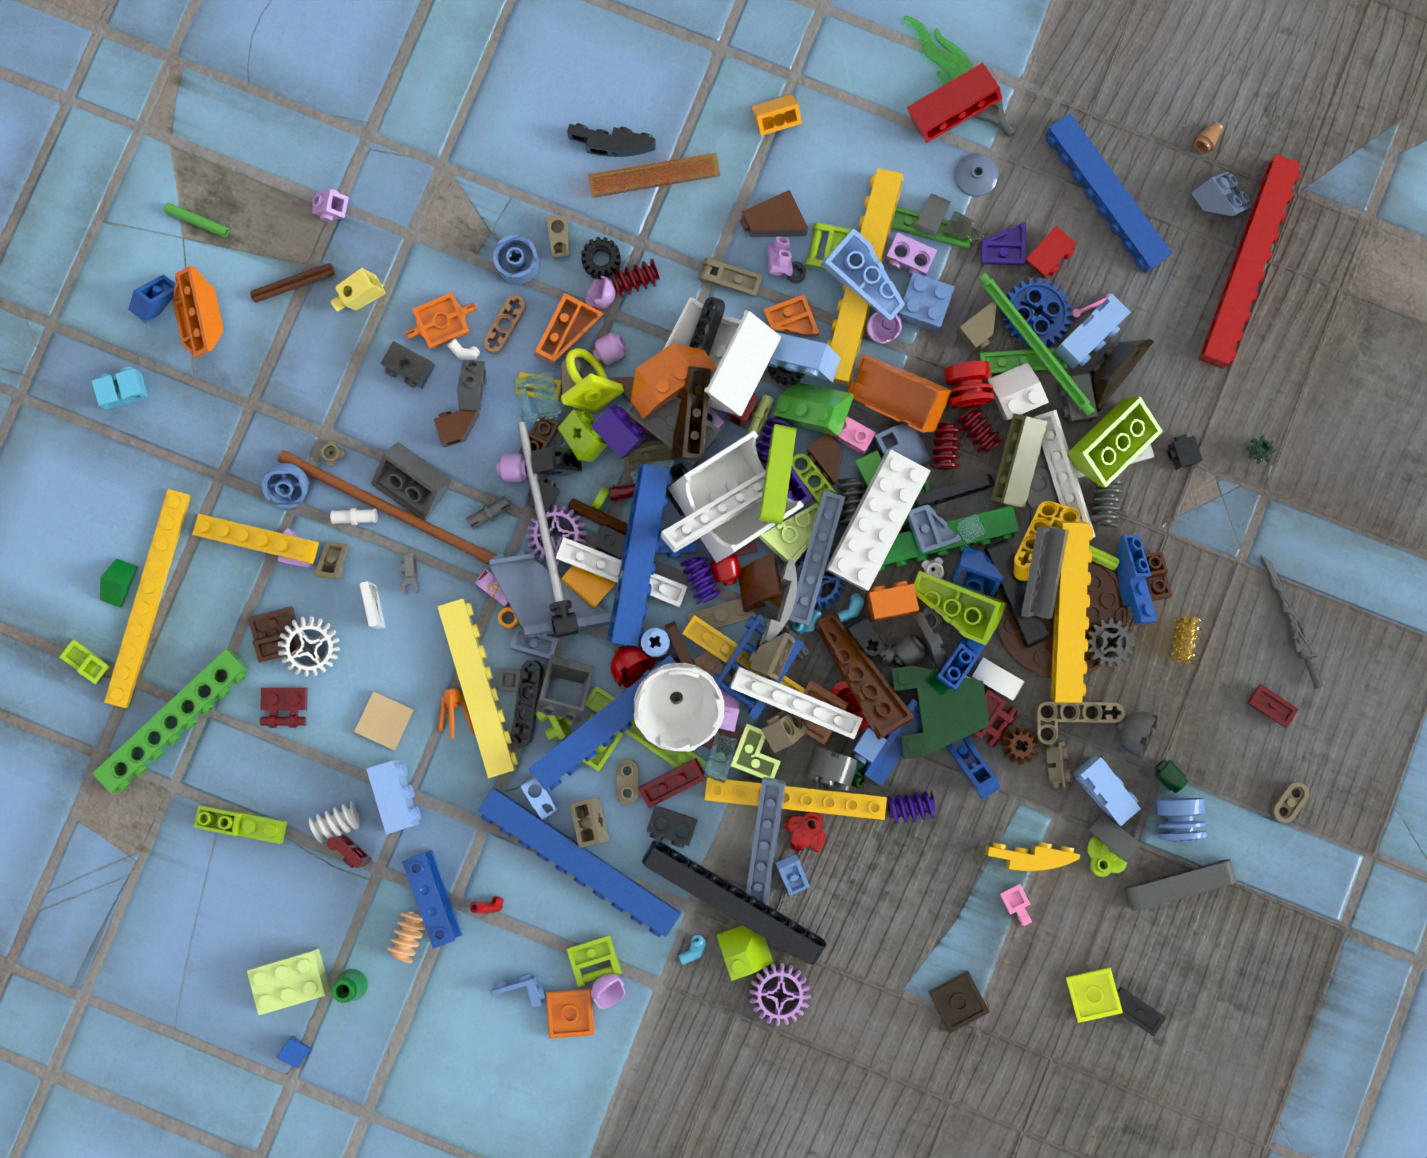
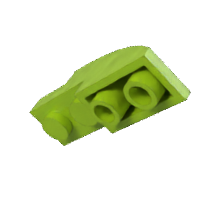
[194,805,287,844]

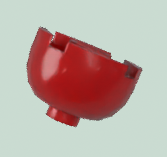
[610,645,655,688]

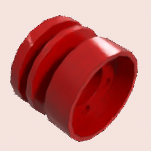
[944,361,995,409]

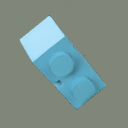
[92,367,148,410]

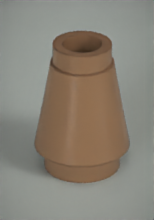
[1194,121,1224,154]

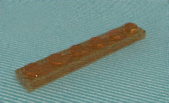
[588,153,720,198]

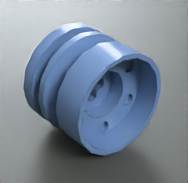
[1156,798,1208,842]

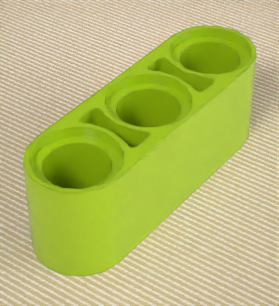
[792,454,837,505]

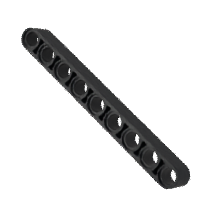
[642,841,826,965]

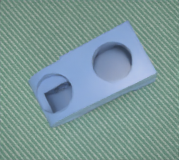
[520,776,558,820]

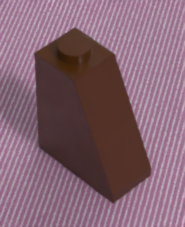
[740,190,808,237]

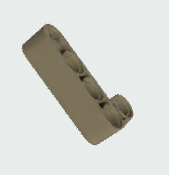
[1033,702,1125,744]

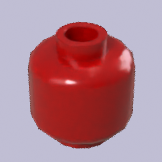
[711,554,742,586]

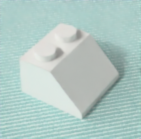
[987,362,1049,420]

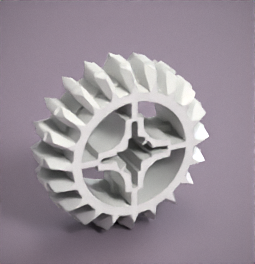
[278,616,340,676]

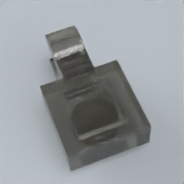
[943,211,984,245]

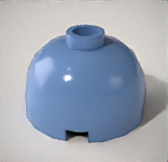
[262,463,309,509]

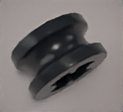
[786,262,806,283]

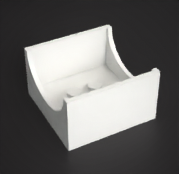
[664,297,781,416]
[668,430,804,563]

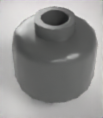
[894,635,927,667]

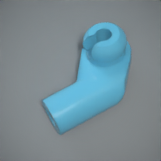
[679,935,706,965]

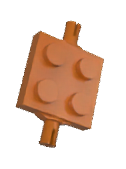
[405,292,477,350]

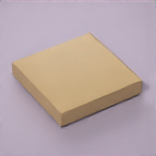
[354,691,415,751]

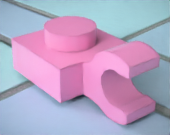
[999,884,1032,926]

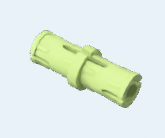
[745,394,775,440]

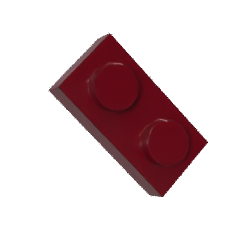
[1247,684,1299,728]

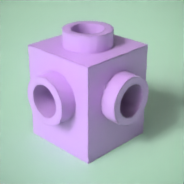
[312,188,349,222]

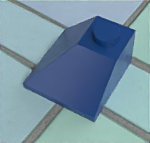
[950,546,1003,597]

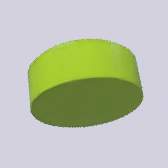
[592,487,609,509]

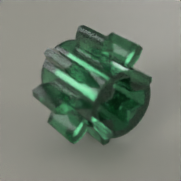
[1246,435,1276,464]

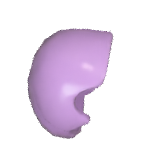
[585,276,616,310]
[866,312,902,344]
[591,974,626,1009]

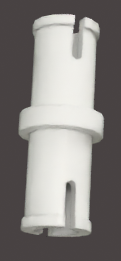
[330,508,378,525]

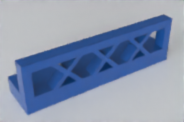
[862,699,921,787]

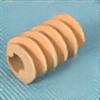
[387,912,425,963]

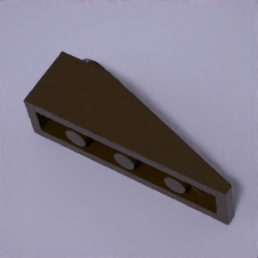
[671,366,711,460]

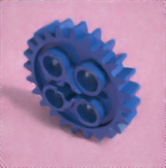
[1001,277,1073,347]

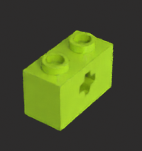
[558,410,608,462]

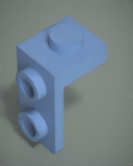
[490,974,546,1008]

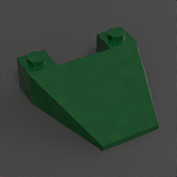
[891,666,990,760]

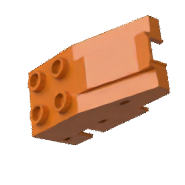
[847,354,952,432]

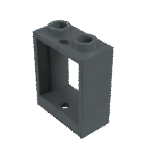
[536,655,594,722]

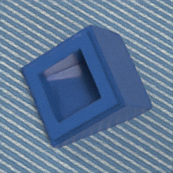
[277,1036,311,1068]

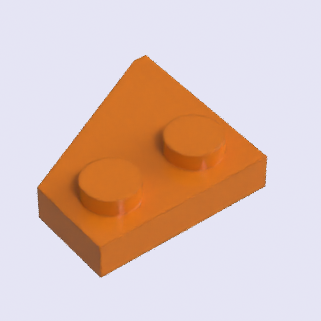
[763,294,819,336]

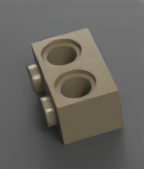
[761,710,809,753]

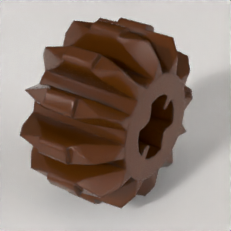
[1000,727,1040,765]

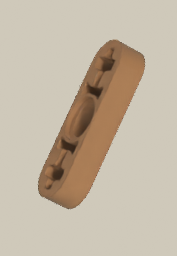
[484,295,526,354]

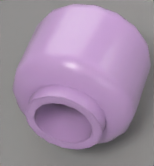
[593,332,627,365]
[496,454,528,482]

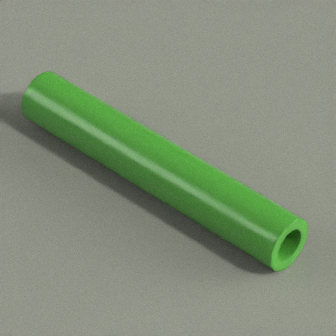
[164,202,229,238]

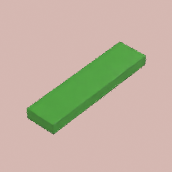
[891,207,975,249]
[978,348,1068,375]

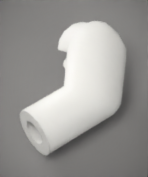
[447,338,480,360]

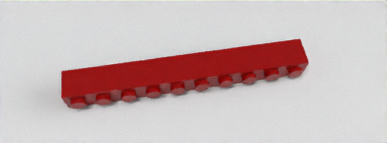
[1198,154,1301,369]

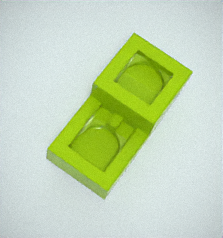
[59,639,110,684]

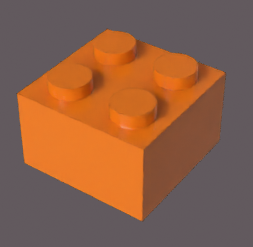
[865,581,919,622]

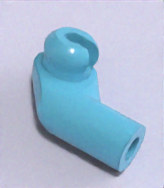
[837,593,864,622]
[792,609,823,635]

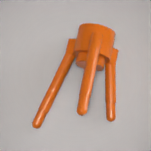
[439,689,475,739]

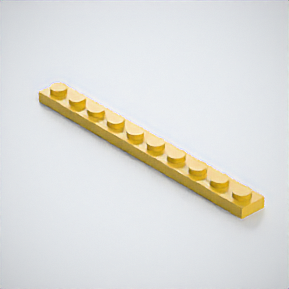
[104,489,191,708]

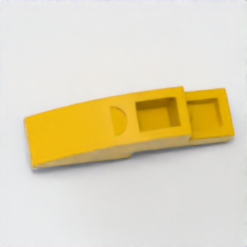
[985,842,1080,871]

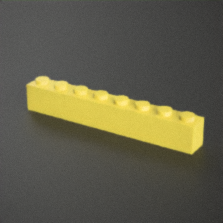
[437,599,519,778]

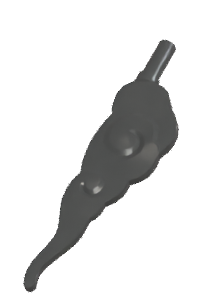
[1027,450,1058,521]

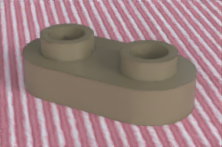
[616,759,639,805]
[1271,782,1309,823]

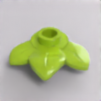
[1087,836,1128,877]

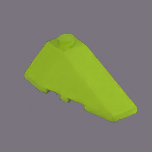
[914,571,1007,645]

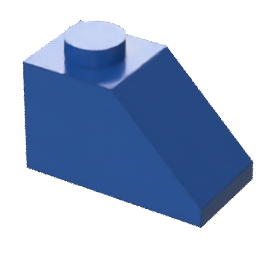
[128,274,175,323]

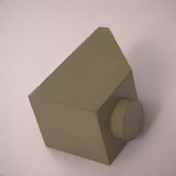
[957,301,997,352]

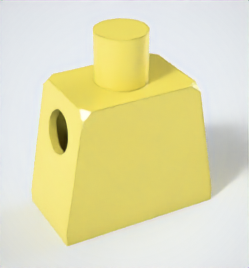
[331,268,387,312]

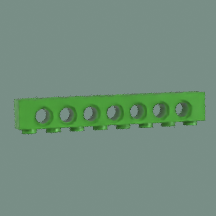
[92,649,250,793]

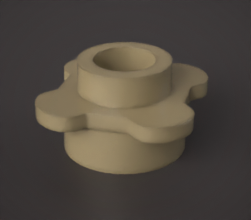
[318,440,345,466]

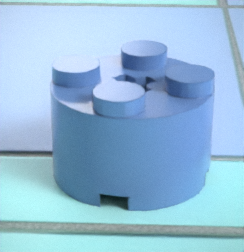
[493,234,539,284]

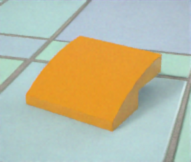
[561,546,617,608]

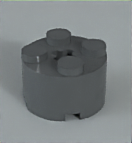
[806,747,858,791]

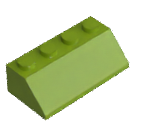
[1067,397,1163,488]

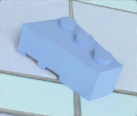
[1055,294,1131,369]
[1072,757,1141,826]

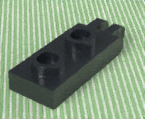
[1117,987,1166,1037]

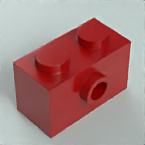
[1026,226,1076,279]

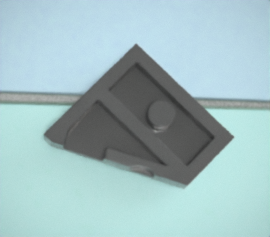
[913,612,947,671]

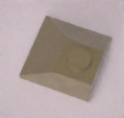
[749,632,796,681]

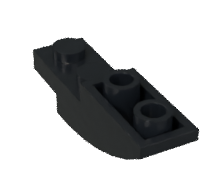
[567,123,656,157]

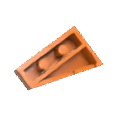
[534,293,604,365]

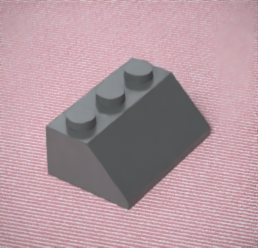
[371,442,451,520]

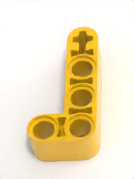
[1014,501,1080,581]

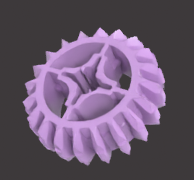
[527,505,587,565]
[749,963,811,1026]

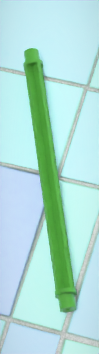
[979,273,1095,416]

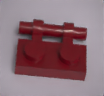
[260,688,308,728]
[974,690,1018,748]

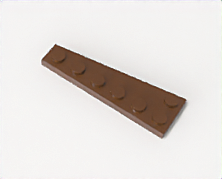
[815,612,914,740]

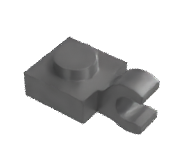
[401,554,419,594]

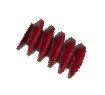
[612,258,660,297]
[957,407,1004,455]
[931,422,962,470]

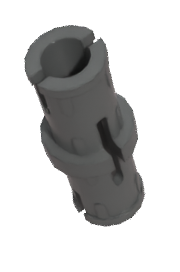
[466,496,512,530]

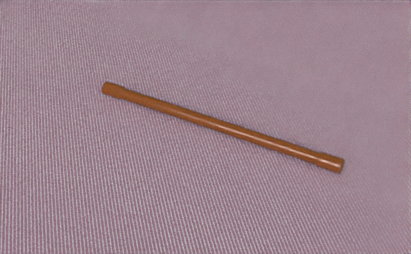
[278,450,497,565]

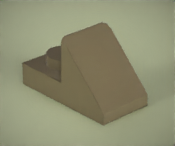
[314,542,348,580]

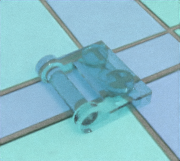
[513,372,562,423]

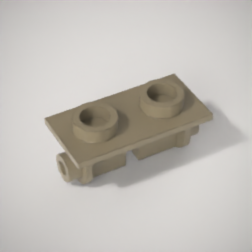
[1046,742,1073,788]

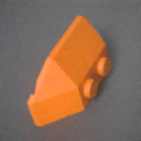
[173,266,224,358]
[631,343,717,420]

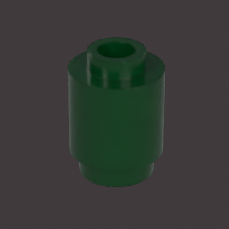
[1154,760,1188,793]

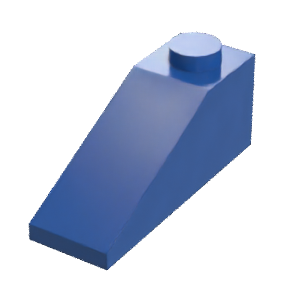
[946,737,1001,800]

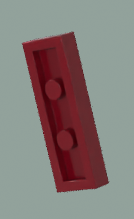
[638,758,707,808]

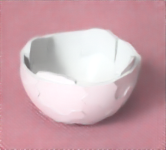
[633,663,724,752]

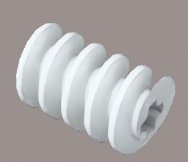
[309,801,360,843]

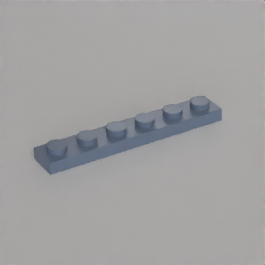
[788,491,845,626]
[746,777,786,905]

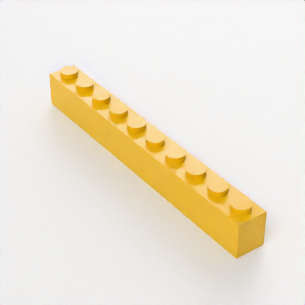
[824,168,904,386]

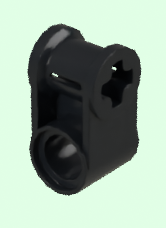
[845,614,883,658]

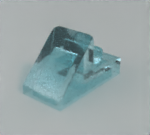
[703,733,738,783]

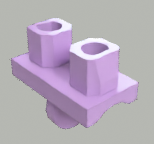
[767,237,793,276]

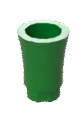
[331,969,368,1003]

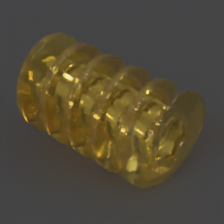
[1169,617,1204,665]

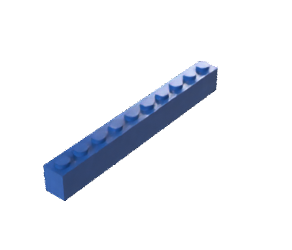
[478,788,681,938]

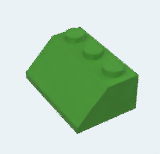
[773,382,854,436]

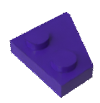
[981,222,1026,266]

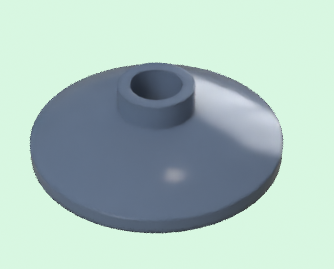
[955,154,998,196]

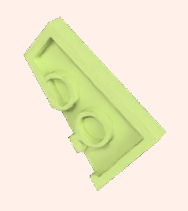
[758,503,819,564]

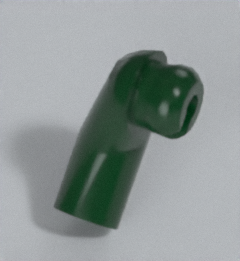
[851,761,867,788]

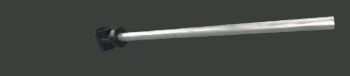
[517,422,579,638]

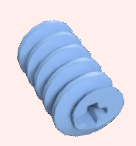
[641,628,670,658]

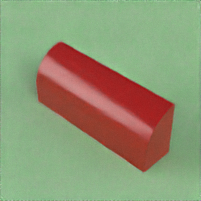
[907,63,1002,143]

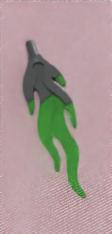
[904,16,1016,137]

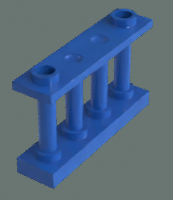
[713,614,805,720]
[402,850,463,949]

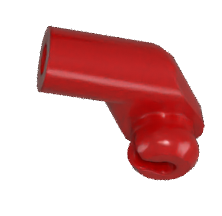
[470,896,504,914]

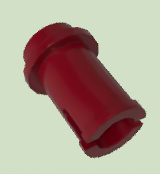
[609,483,635,502]

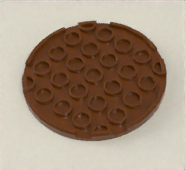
[995,561,1128,678]

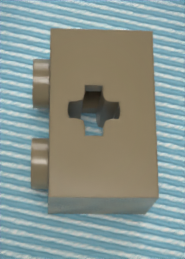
[569,797,610,848]

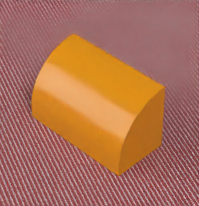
[751,94,802,136]

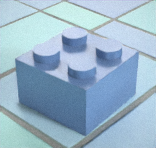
[898,272,955,333]

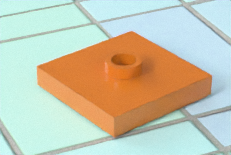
[546,988,595,1039]

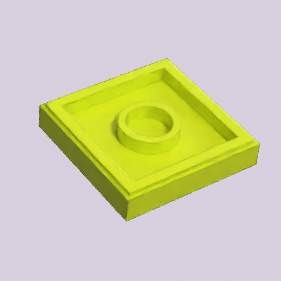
[1066,967,1123,1023]

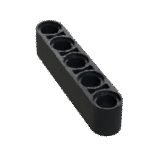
[984,539,1049,648]

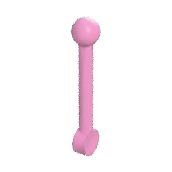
[1072,293,1111,318]

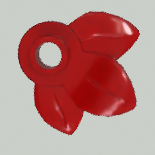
[784,812,826,852]

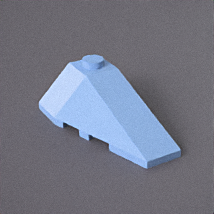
[820,228,905,321]

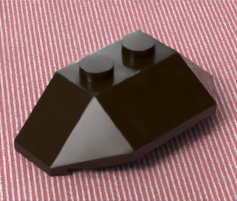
[1090,339,1154,413]

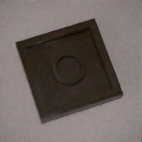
[928,971,990,1033]

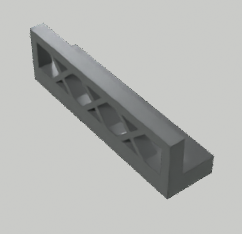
[1021,525,1069,619]

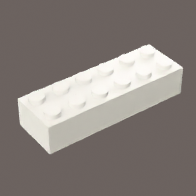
[825,450,930,591]

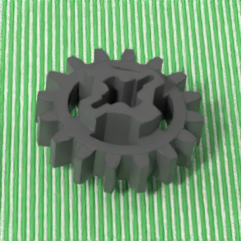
[1086,619,1135,667]

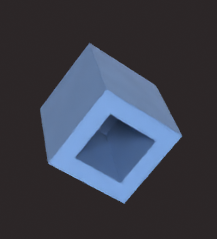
[851,728,887,764]

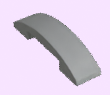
[759,558,797,646]

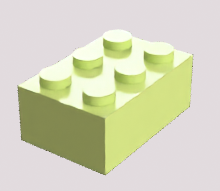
[247,948,331,1016]

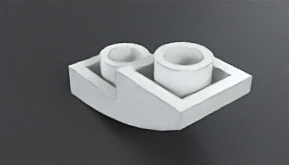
[972,658,1025,701]

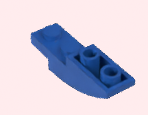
[1118,534,1158,625]
[936,627,998,691]

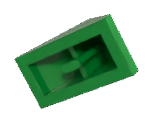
[100,559,138,608]

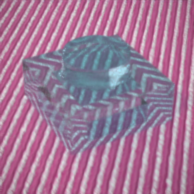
[955,514,987,544]

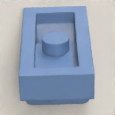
[776,854,810,896]

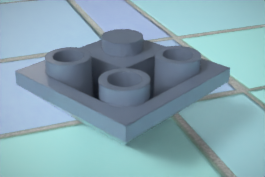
[1191,172,1252,216]
[873,423,931,465]

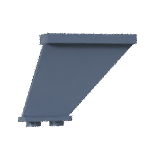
[488,551,612,639]

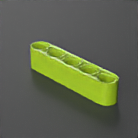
[759,424,797,525]

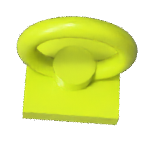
[561,348,624,414]

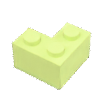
[730,724,781,779]

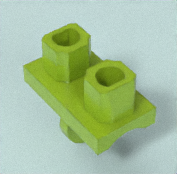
[536,699,574,741]

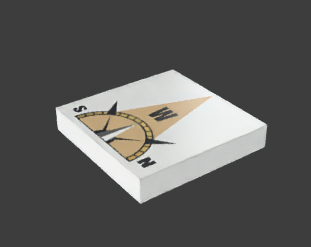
[359,581,386,630]

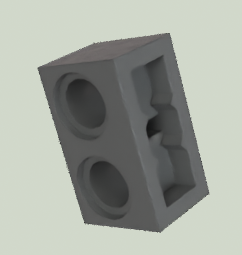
[457,360,487,411]

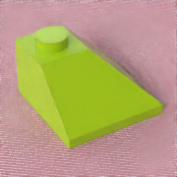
[716,925,774,981]

